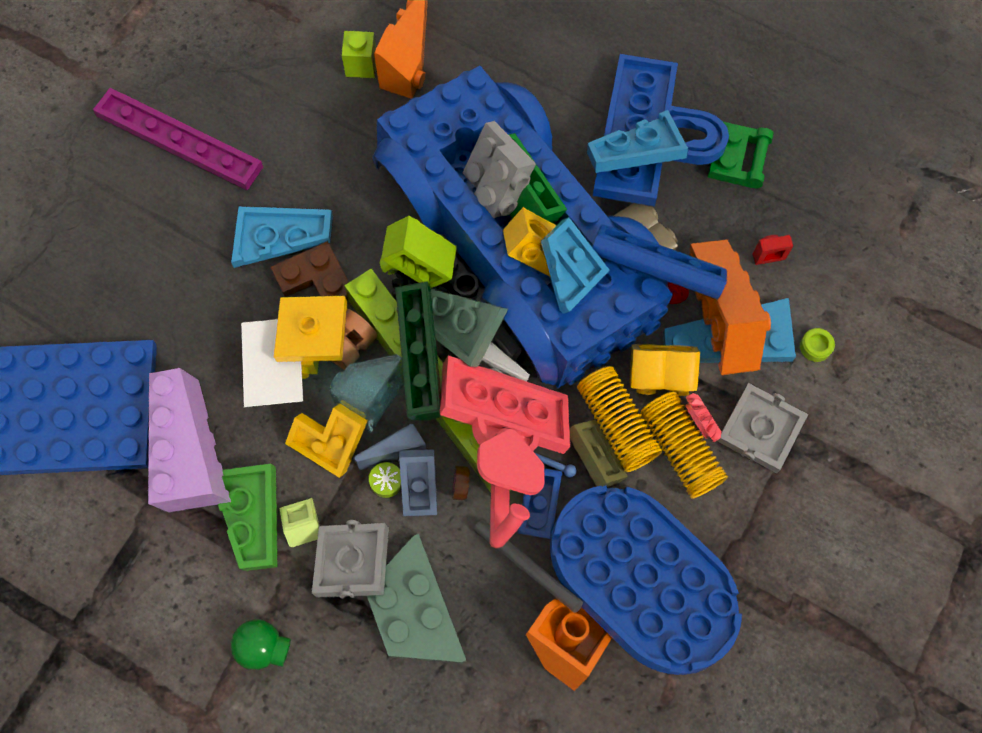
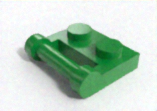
[707,122,774,188]

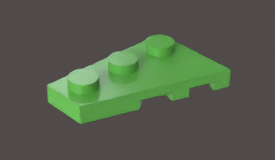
[218,464,278,571]

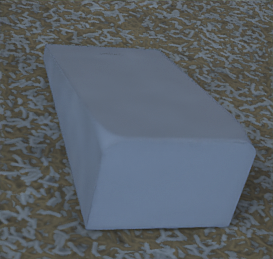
[354,424,427,470]

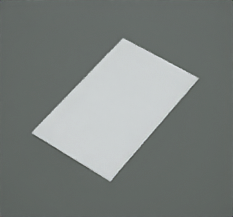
[241,319,303,407]

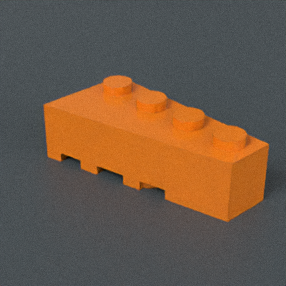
[689,240,771,375]

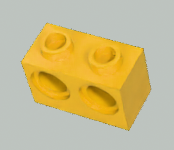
[503,207,557,277]

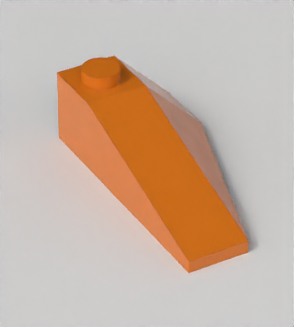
[374,0,428,99]

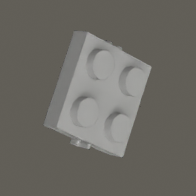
[717,383,808,473]
[312,520,389,598]

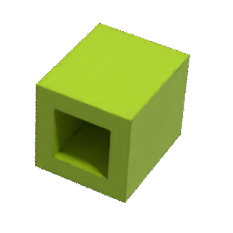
[342,31,376,78]

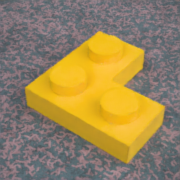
[285,403,368,478]

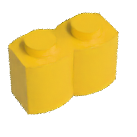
[629,344,700,396]

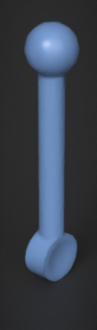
[534,452,577,477]

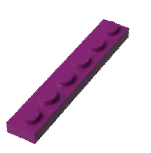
[93,88,263,190]

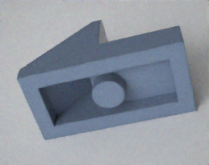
[399,449,437,516]

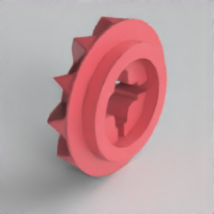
[685,393,722,443]

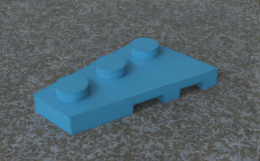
[587,110,688,173]
[231,206,333,268]

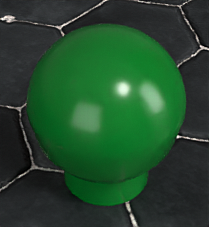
[230,619,291,670]

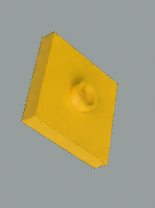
[274,296,347,362]

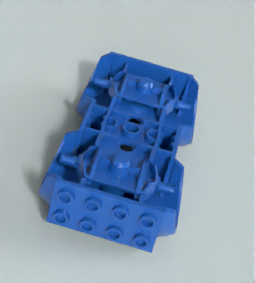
[373,66,673,388]

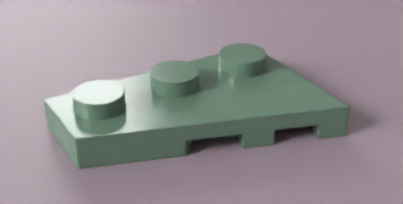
[431,289,508,367]

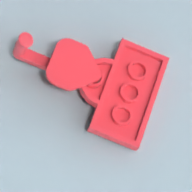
[440,355,570,548]

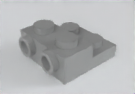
[463,121,536,218]

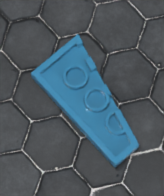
[662,298,796,363]

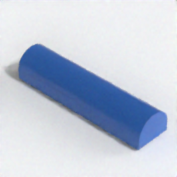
[592,224,727,300]

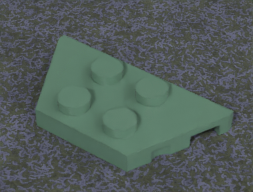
[367,534,467,664]

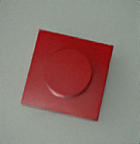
[752,235,793,265]

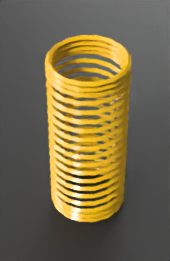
[577,366,662,472]
[640,391,728,499]

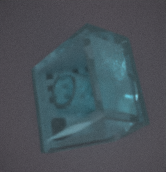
[330,354,404,433]

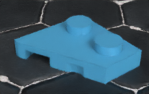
[541,217,610,314]

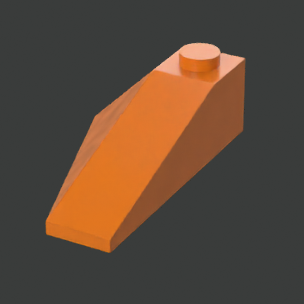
[526,599,612,691]

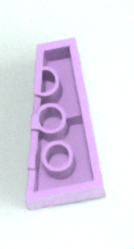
[148,368,231,512]

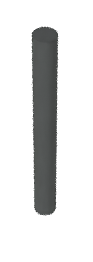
[474,520,583,613]

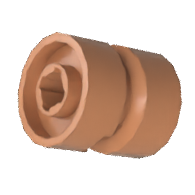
[331,309,378,371]

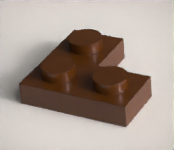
[271,241,349,300]

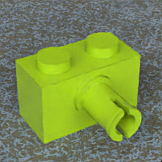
[380,216,457,288]

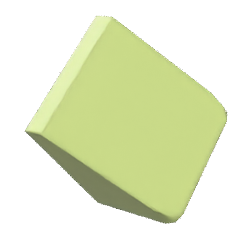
[279,498,320,547]

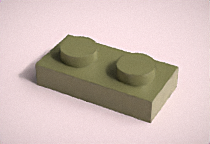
[569,419,628,487]

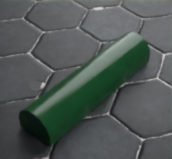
[395,281,441,421]

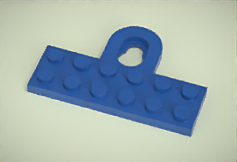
[593,54,729,207]

